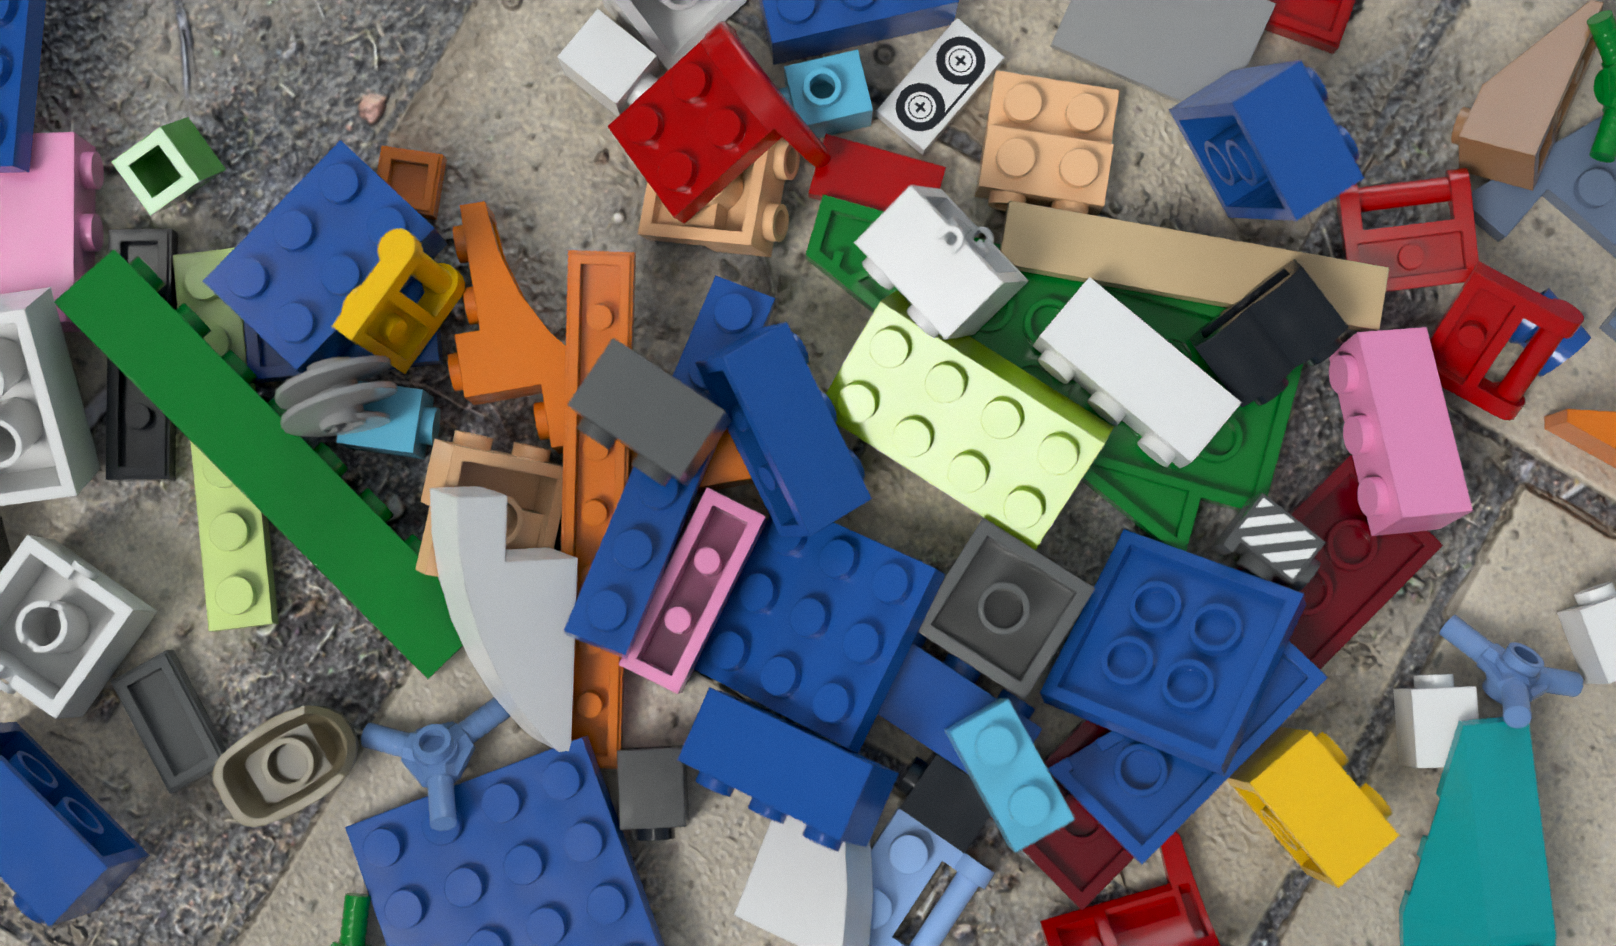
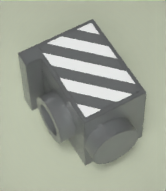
[1210,493,1326,592]

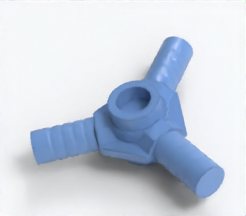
[1439,615,1583,728]
[361,697,511,831]

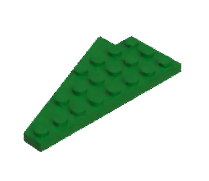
[806,194,1303,551]

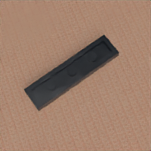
[106,229,178,482]

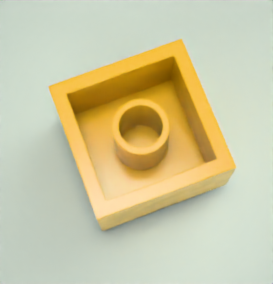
[1227,727,1400,888]

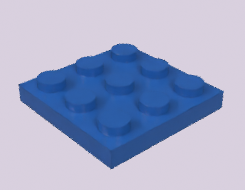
[694,516,946,753]
[1040,529,1306,776]

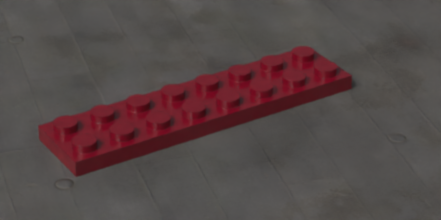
[990,455,1443,910]

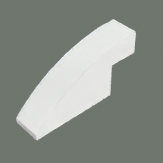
[430,486,578,752]
[734,735,873,946]

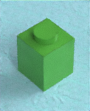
[111,117,226,216]

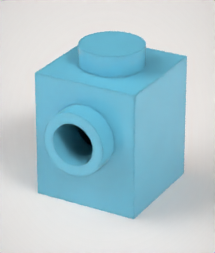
[778,49,873,138]

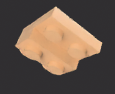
[975,70,1119,216]
[638,137,800,257]
[415,430,563,577]

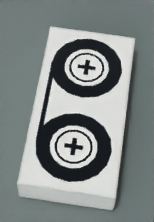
[876,18,1005,155]

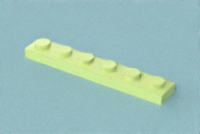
[173,248,279,632]

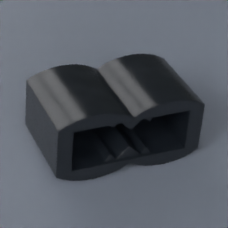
[1190,259,1349,407]

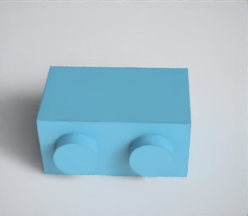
[944,698,1075,853]

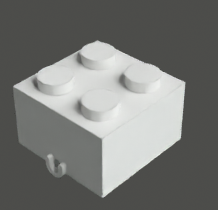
[855,185,1029,340]
[0,535,158,719]

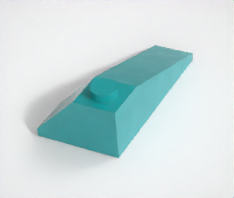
[1399,717,1556,946]

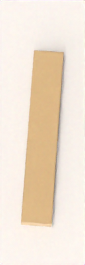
[1000,201,1389,332]

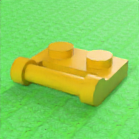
[332,229,465,374]

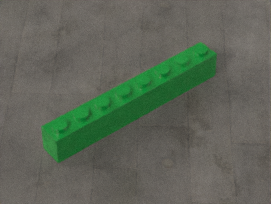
[54,249,463,680]

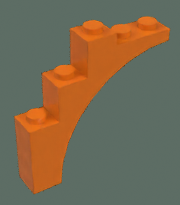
[448,201,754,493]

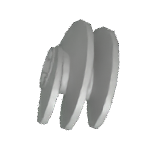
[275,356,398,437]

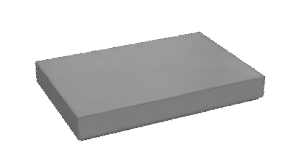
[1050,0,1276,104]

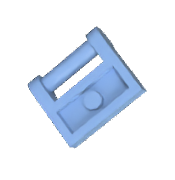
[869,807,995,946]

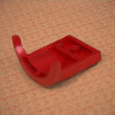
[607,21,831,224]
[1040,830,1221,946]

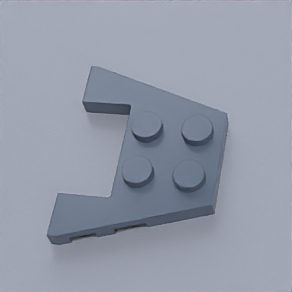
[1472,115,1616,342]

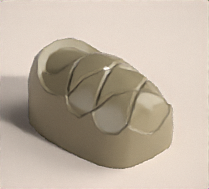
[212,705,359,827]

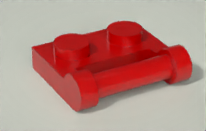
[1336,168,1479,292]
[1429,261,1584,421]

